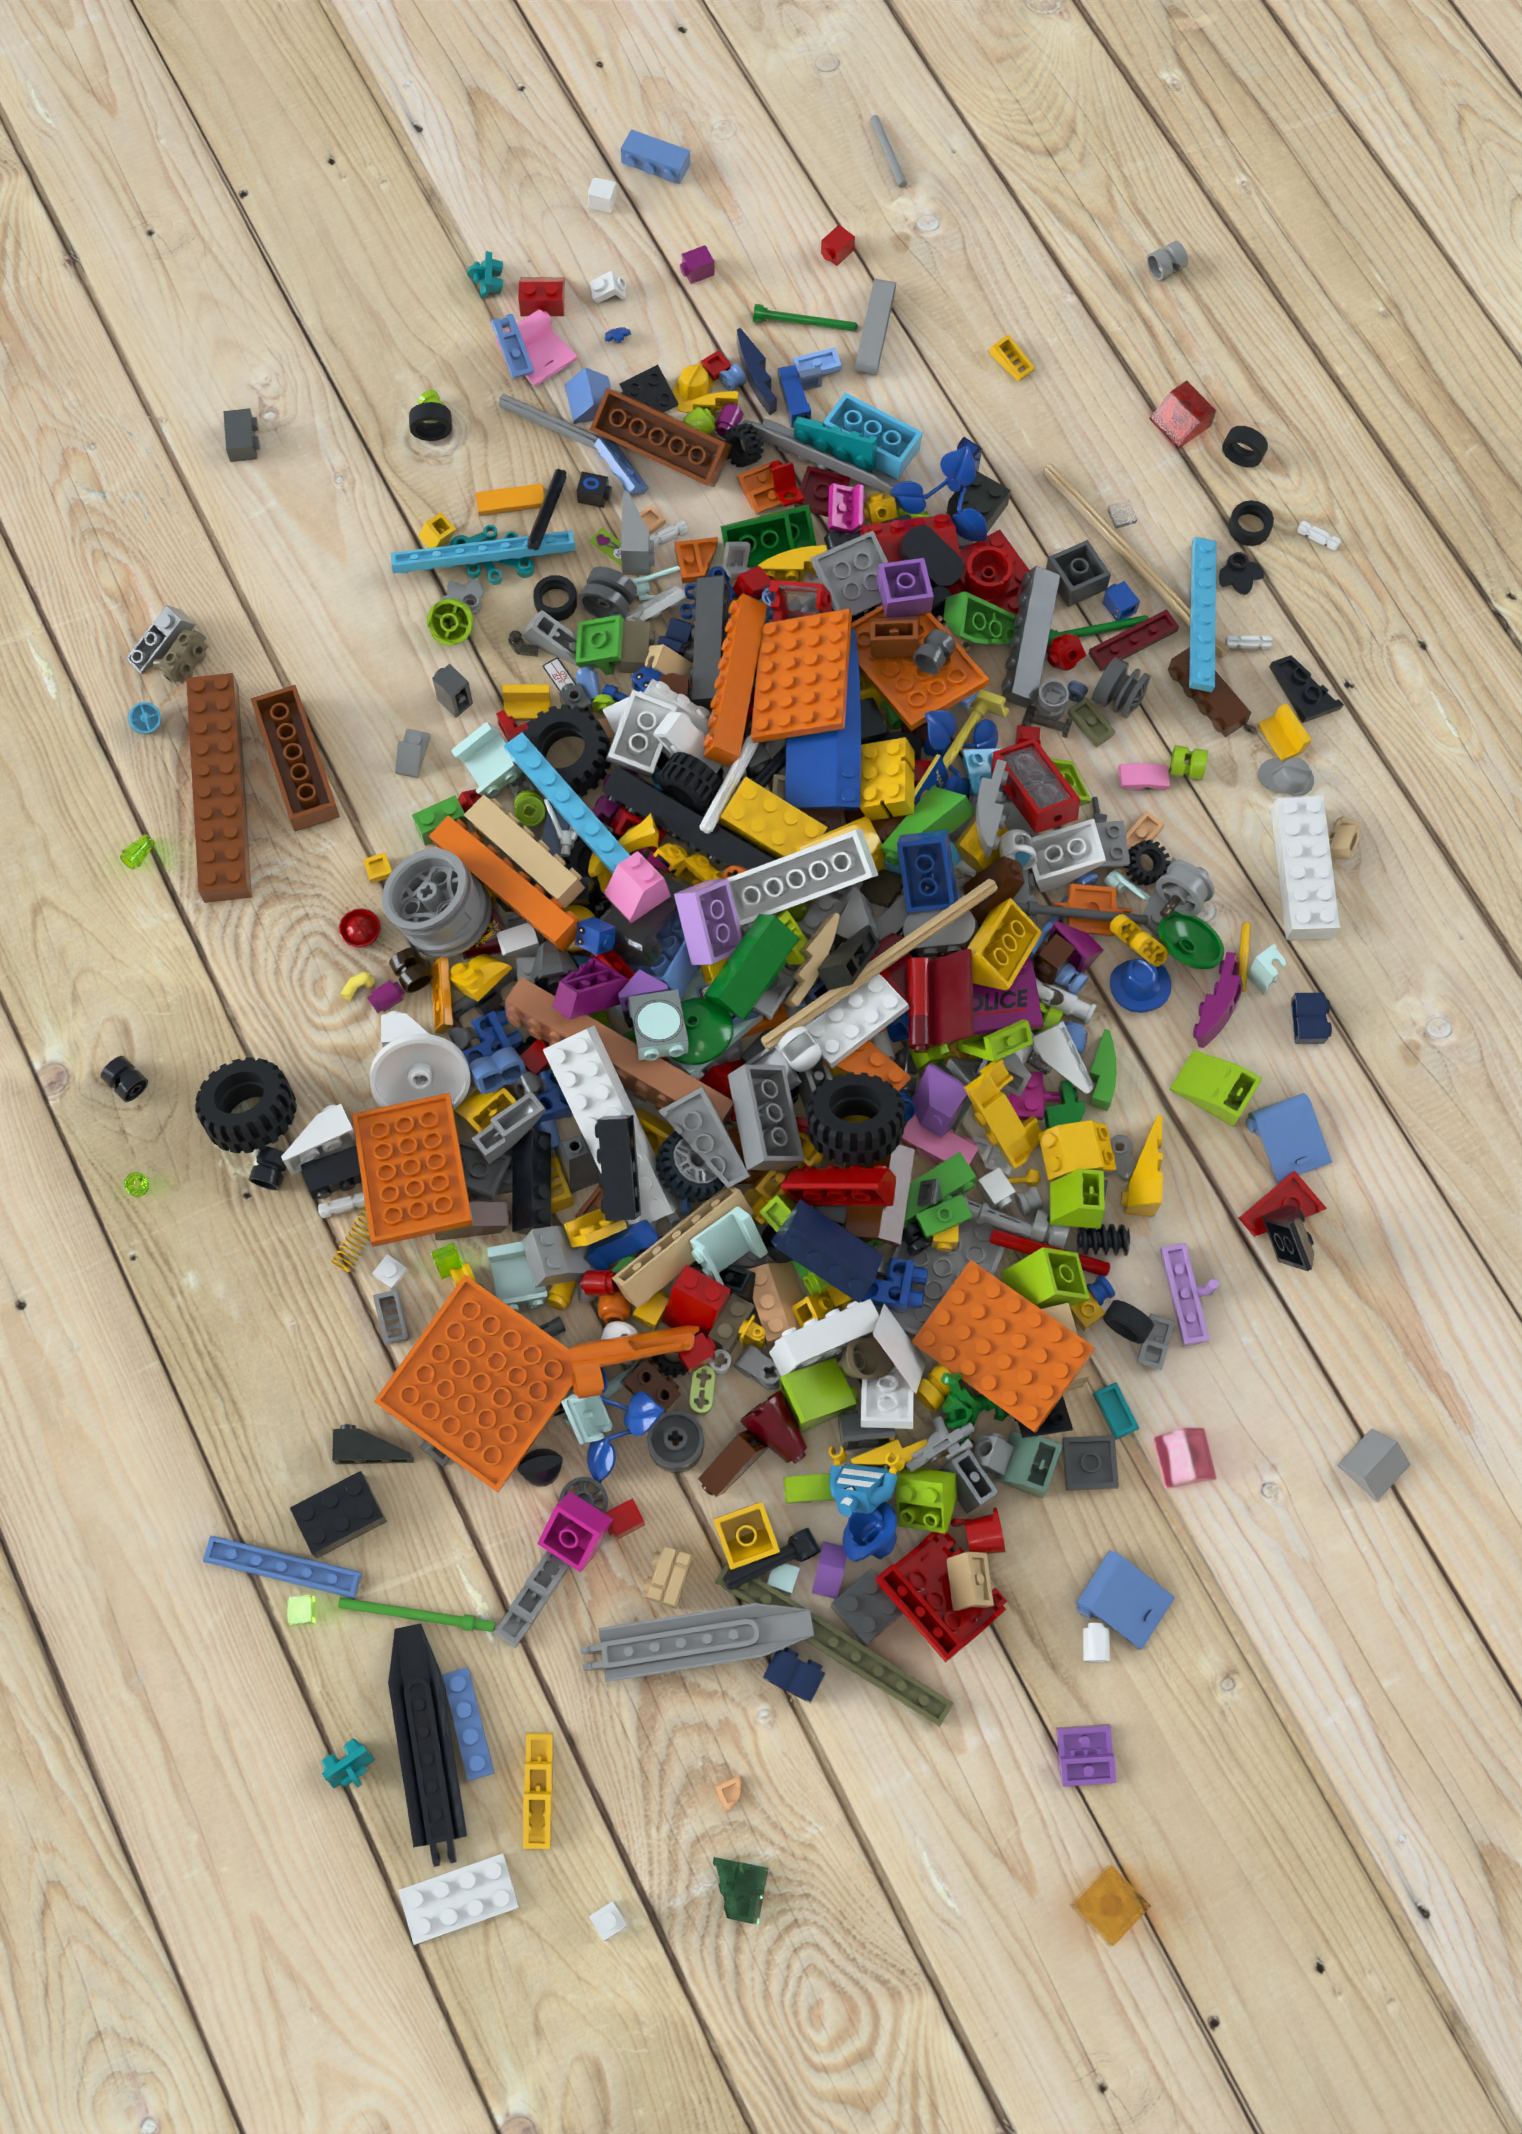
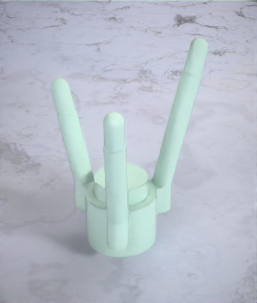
[631,566,680,601]
[1104,869,1151,908]

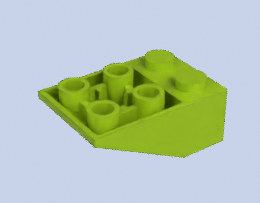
[1169,1050,1263,1127]

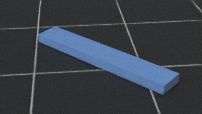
[203,1535,362,1599]

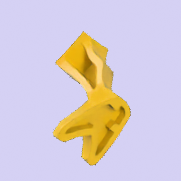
[588,812,659,893]

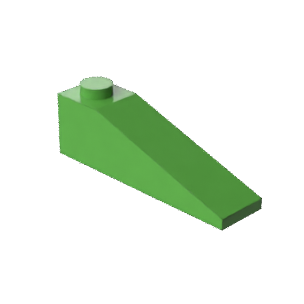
[943,592,1017,644]

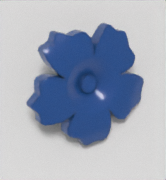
[605,327,631,343]

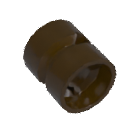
[389,947,433,993]

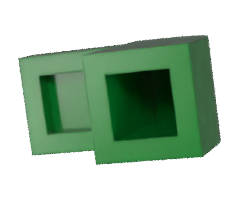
[1044,1080,1085,1130]

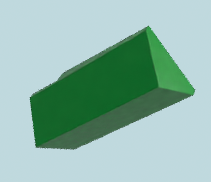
[720,504,817,567]
[704,914,800,1021]

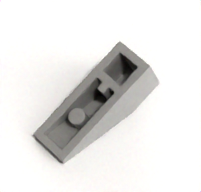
[521,610,588,668]

